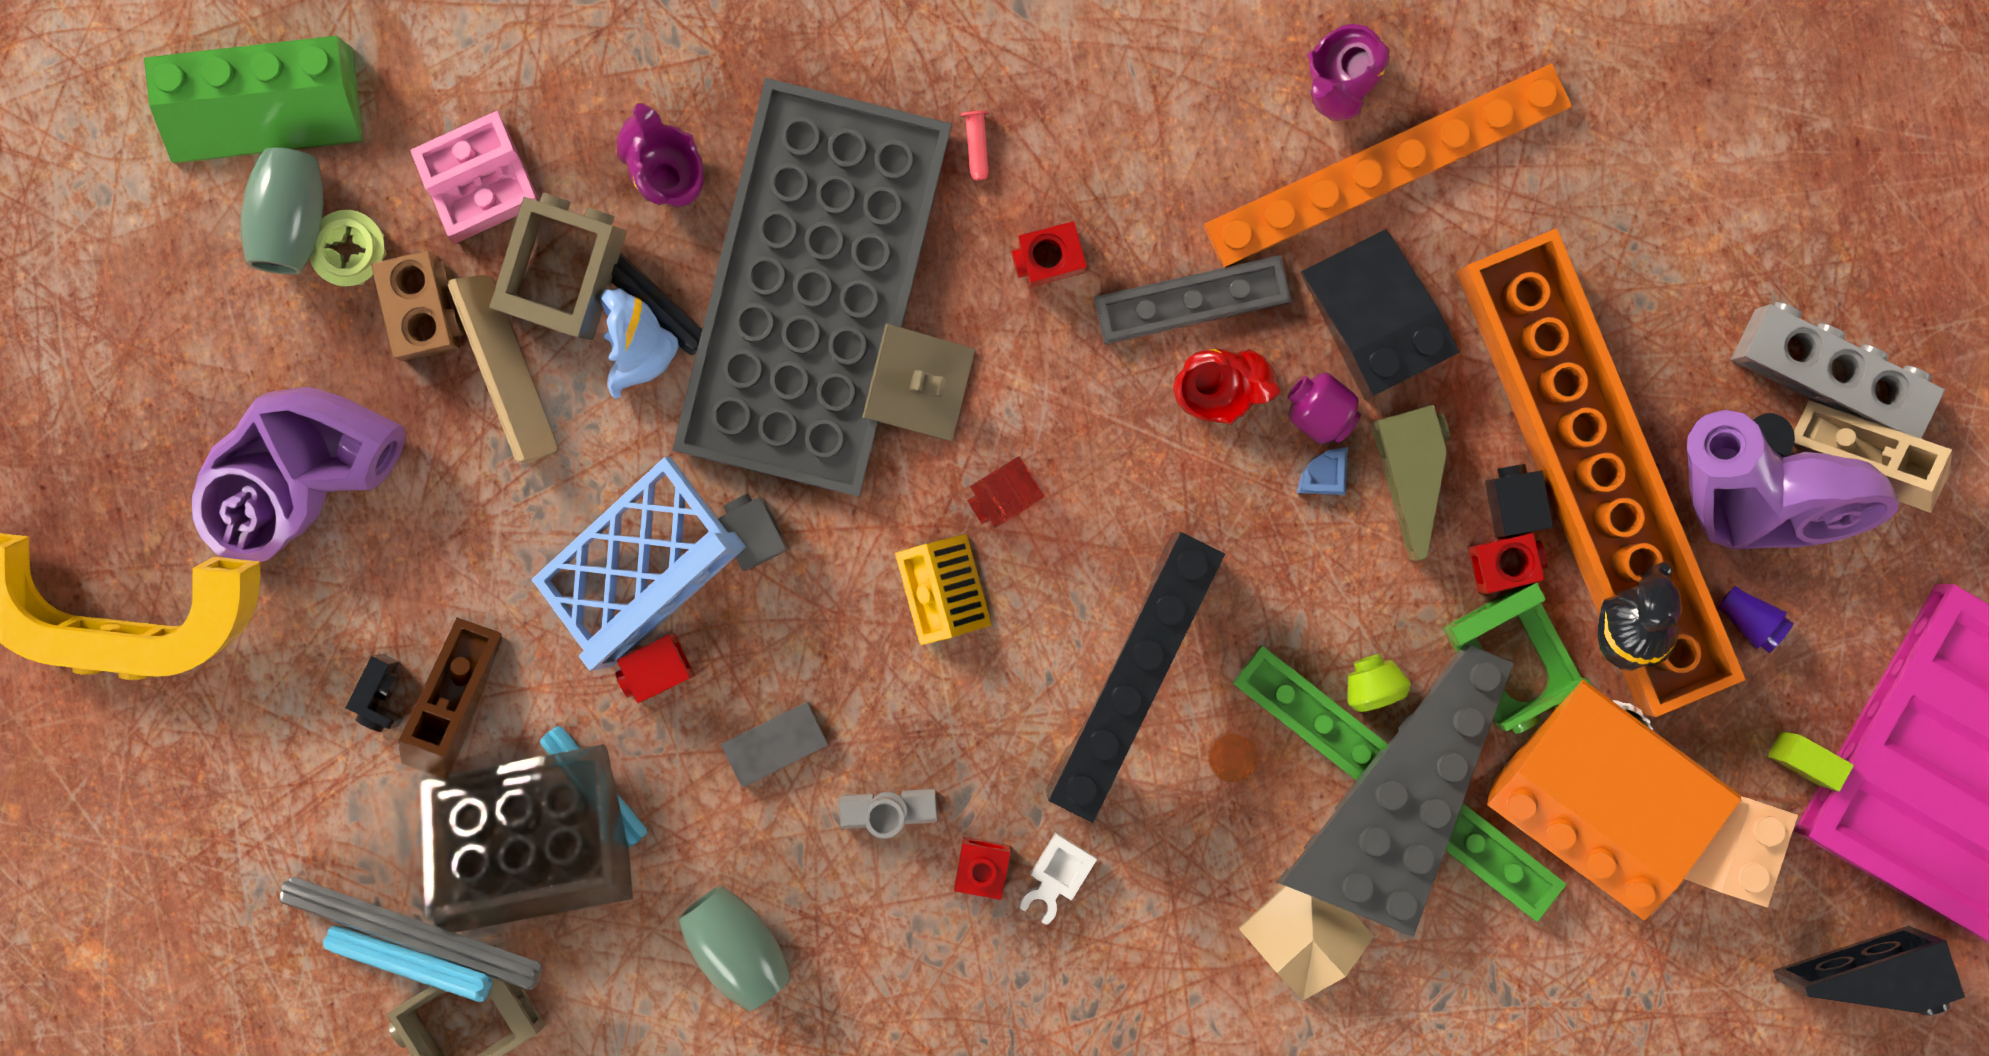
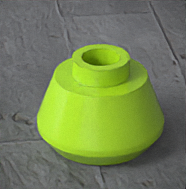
[1347,654,1411,712]

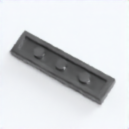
[1094,255,1292,345]

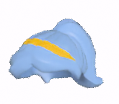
[599,288,679,399]

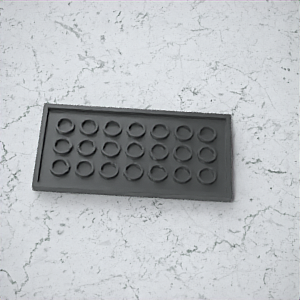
[672,78,952,497]

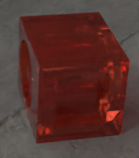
[967,456,1044,528]

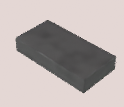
[721,701,829,787]

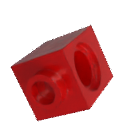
[1011,221,1087,288]
[1467,533,1548,594]
[615,633,696,704]
[954,836,1010,900]

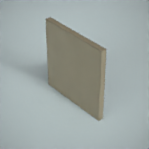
[862,324,975,441]

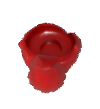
[1173,349,1281,425]

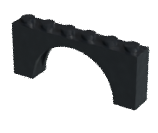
[1046,532,1225,823]

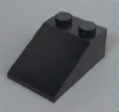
[1300,229,1460,400]
[1773,926,1965,1015]

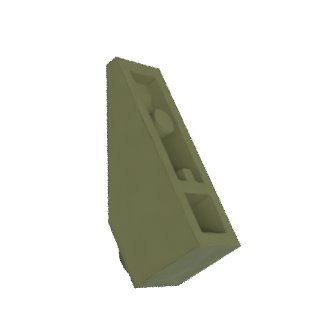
[1370,405,1450,561]

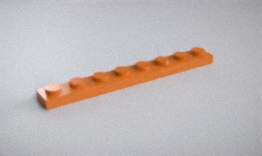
[1203,63,1572,268]

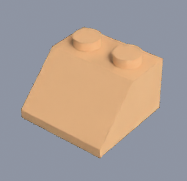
[1684,796,1798,908]

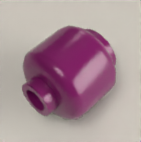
[1287,372,1361,444]

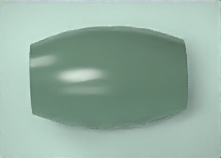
[240,148,324,275]
[678,885,791,1012]

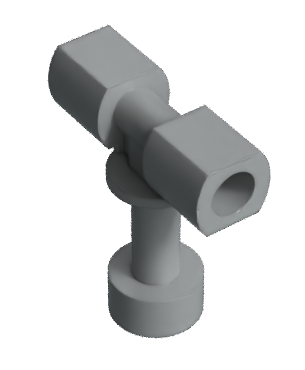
[839,788,938,839]

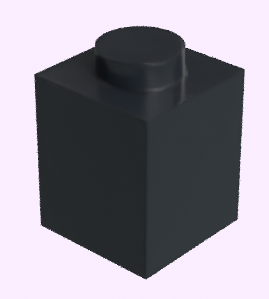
[1485,463,1553,537]

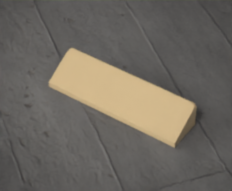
[447,275,558,464]

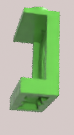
[1442,583,1592,734]

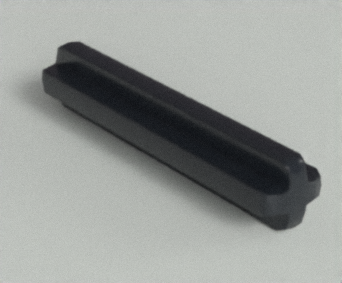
[612,253,702,355]

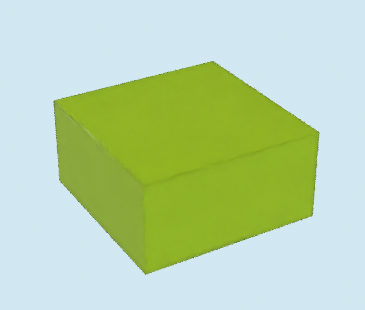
[1766,731,1854,792]

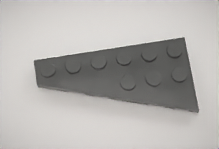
[1276,645,1513,937]

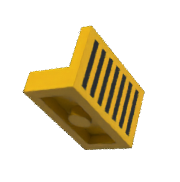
[895,533,992,645]

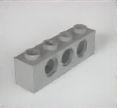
[1731,302,1945,439]

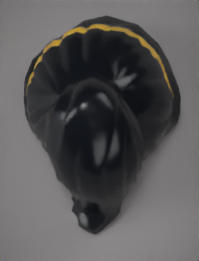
[1598,562,1683,671]

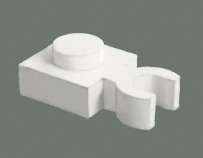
[1020,832,1097,925]

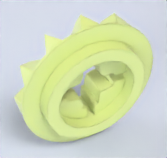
[309,210,387,287]

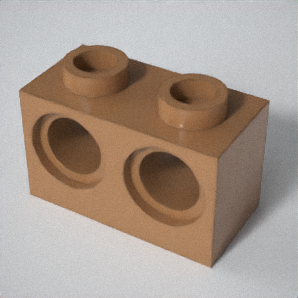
[371,250,464,362]

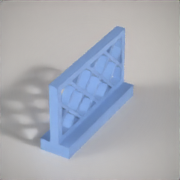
[531,457,746,671]

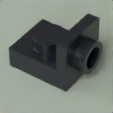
[345,653,403,732]

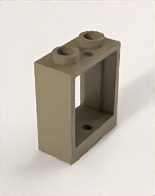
[489,193,628,340]
[386,944,546,1056]

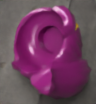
[1307,23,1390,121]
[616,103,704,208]

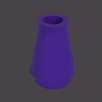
[1717,585,1794,653]

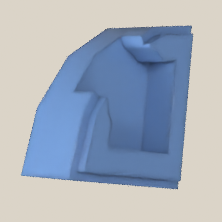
[1296,447,1348,495]

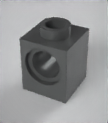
[718,494,790,571]

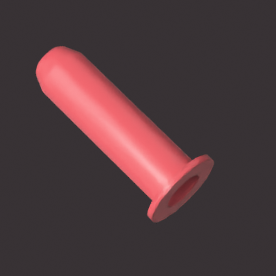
[960,111,989,181]

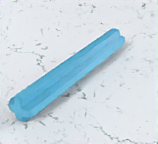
[323,925,493,1002]

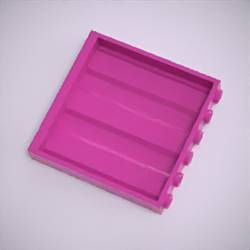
[1793,584,1989,945]

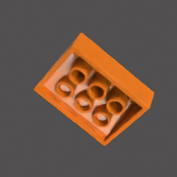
[1487,680,1741,921]

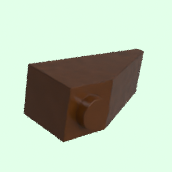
[398,618,502,780]

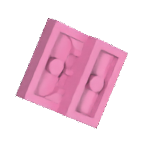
[410,111,539,244]

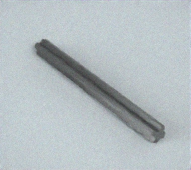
[279,877,543,990]

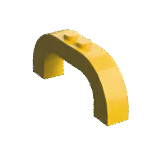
[0,533,260,680]

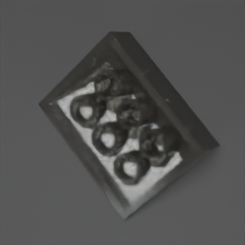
[421,744,633,933]

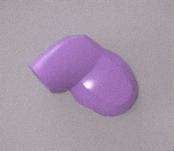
[192,386,406,562]
[1687,410,1899,549]

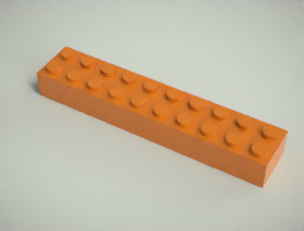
[1456,228,1746,717]

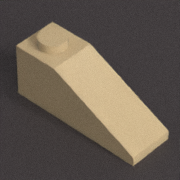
[1793,400,1952,513]

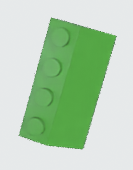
[144,36,363,164]

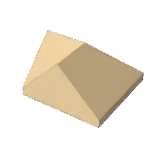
[1238,886,1374,1000]

